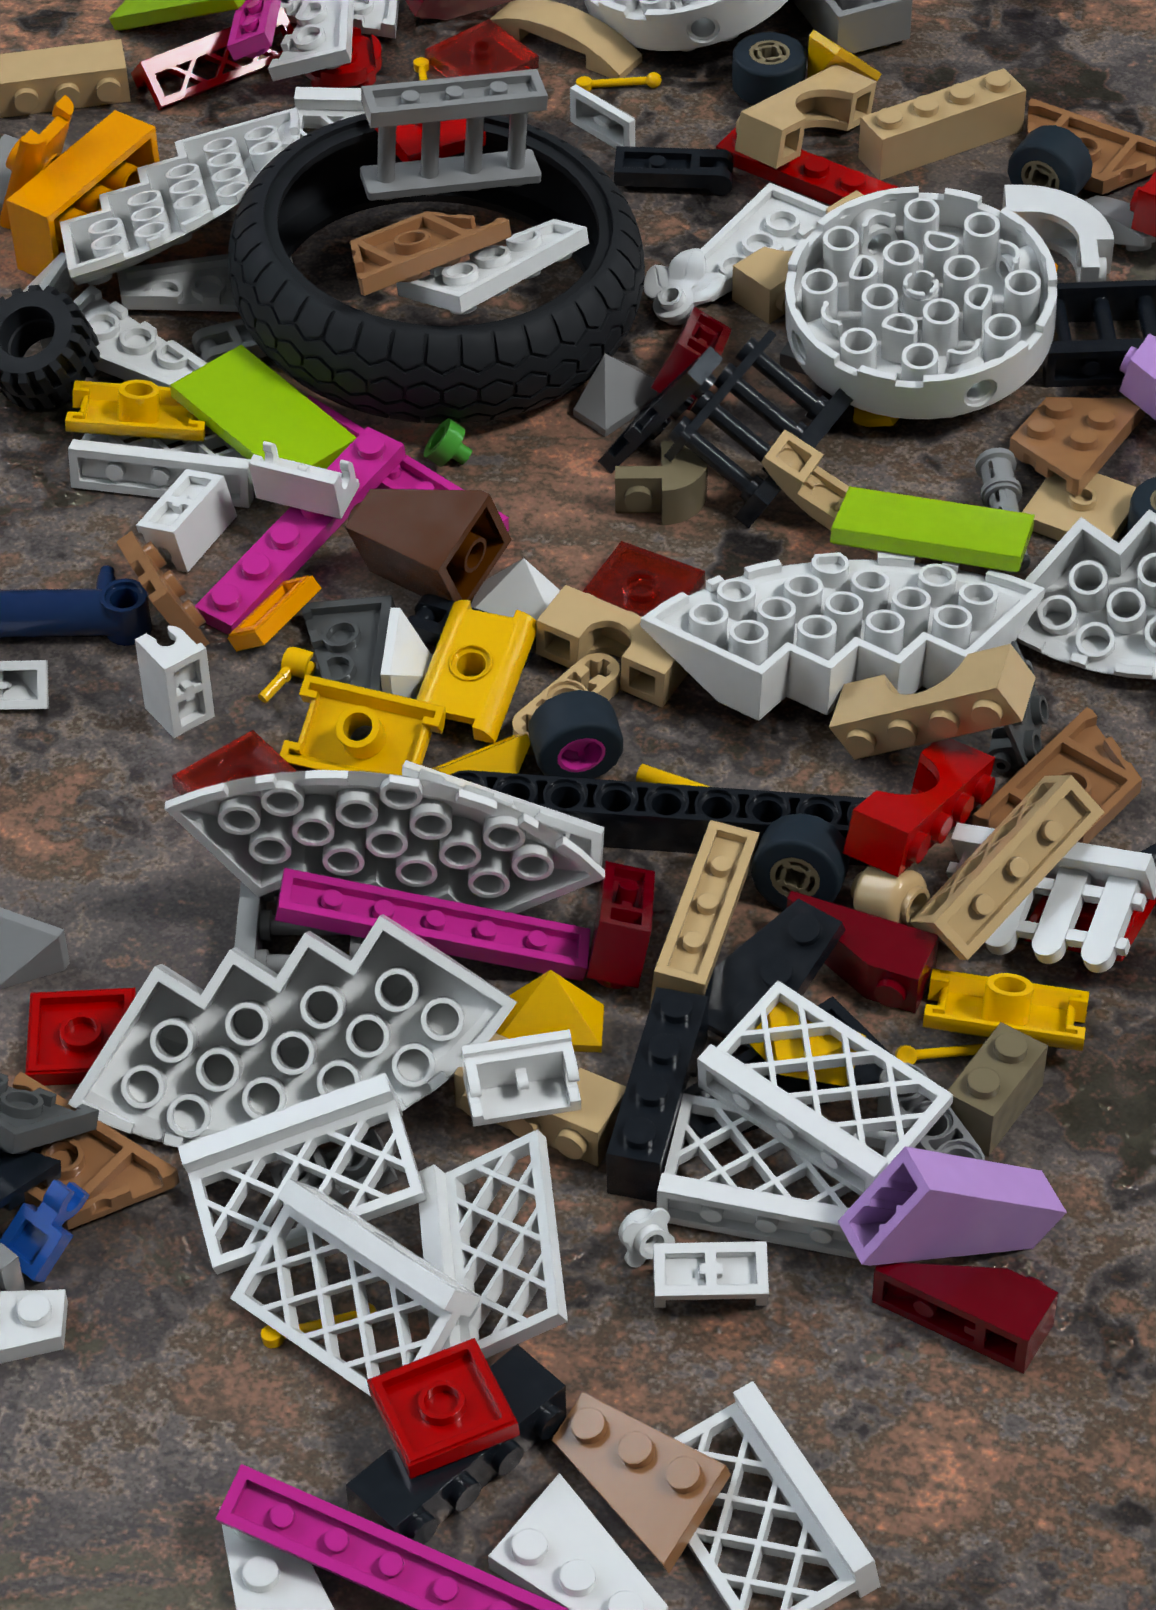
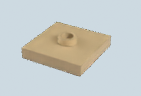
[1021,473,1136,541]

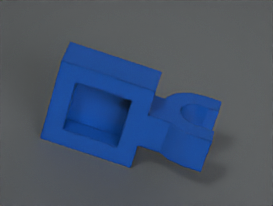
[0,1179,90,1282]

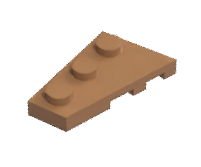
[116,531,210,647]
[552,1392,731,1573]

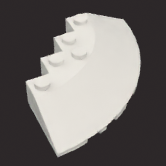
[60,107,301,285]
[1016,509,1156,680]
[640,552,1045,721]
[164,770,605,914]
[68,914,517,1147]

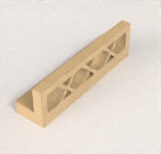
[909,775,1104,960]
[650,820,760,1007]

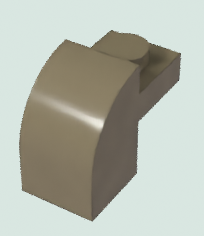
[615,441,708,525]

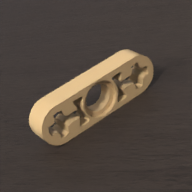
[512,653,620,755]

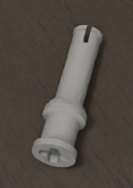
[975,447,1031,574]

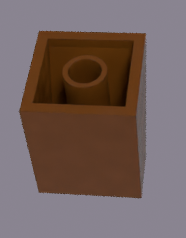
[345,489,512,602]

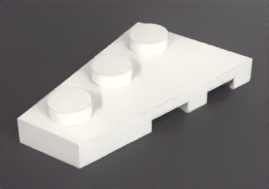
[488,1473,668,1610]

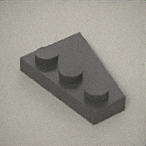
[301,595,396,692]
[0,1073,99,1154]

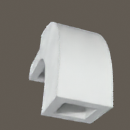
[1002,184,1114,282]

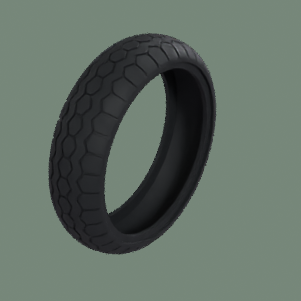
[228,113,645,424]

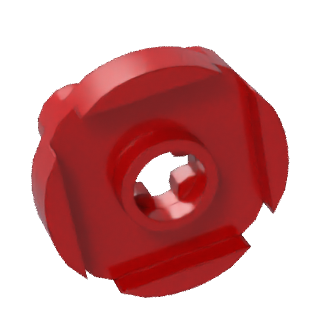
[304,26,382,88]

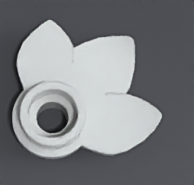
[643,248,726,325]

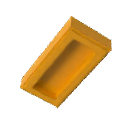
[227,575,322,652]

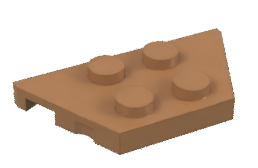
[1027,98,1156,195]
[350,211,512,296]
[1009,397,1145,496]
[972,707,1142,844]
[13,1072,179,1230]

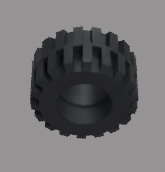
[0,285,100,410]

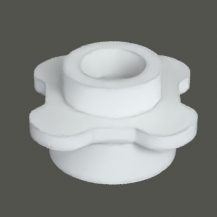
[618,1208,675,1268]

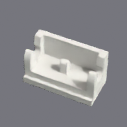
[248,441,360,519]
[136,469,237,573]
[135,625,215,738]
[462,1029,581,1127]
[653,1241,769,1308]

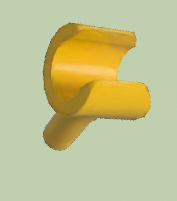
[258,647,316,703]

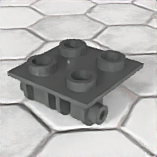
[988,641,1049,773]

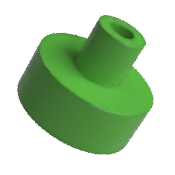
[424,418,472,467]

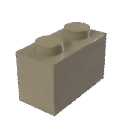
[947,1022,1048,1157]

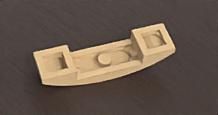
[487,0,642,79]
[761,430,923,563]

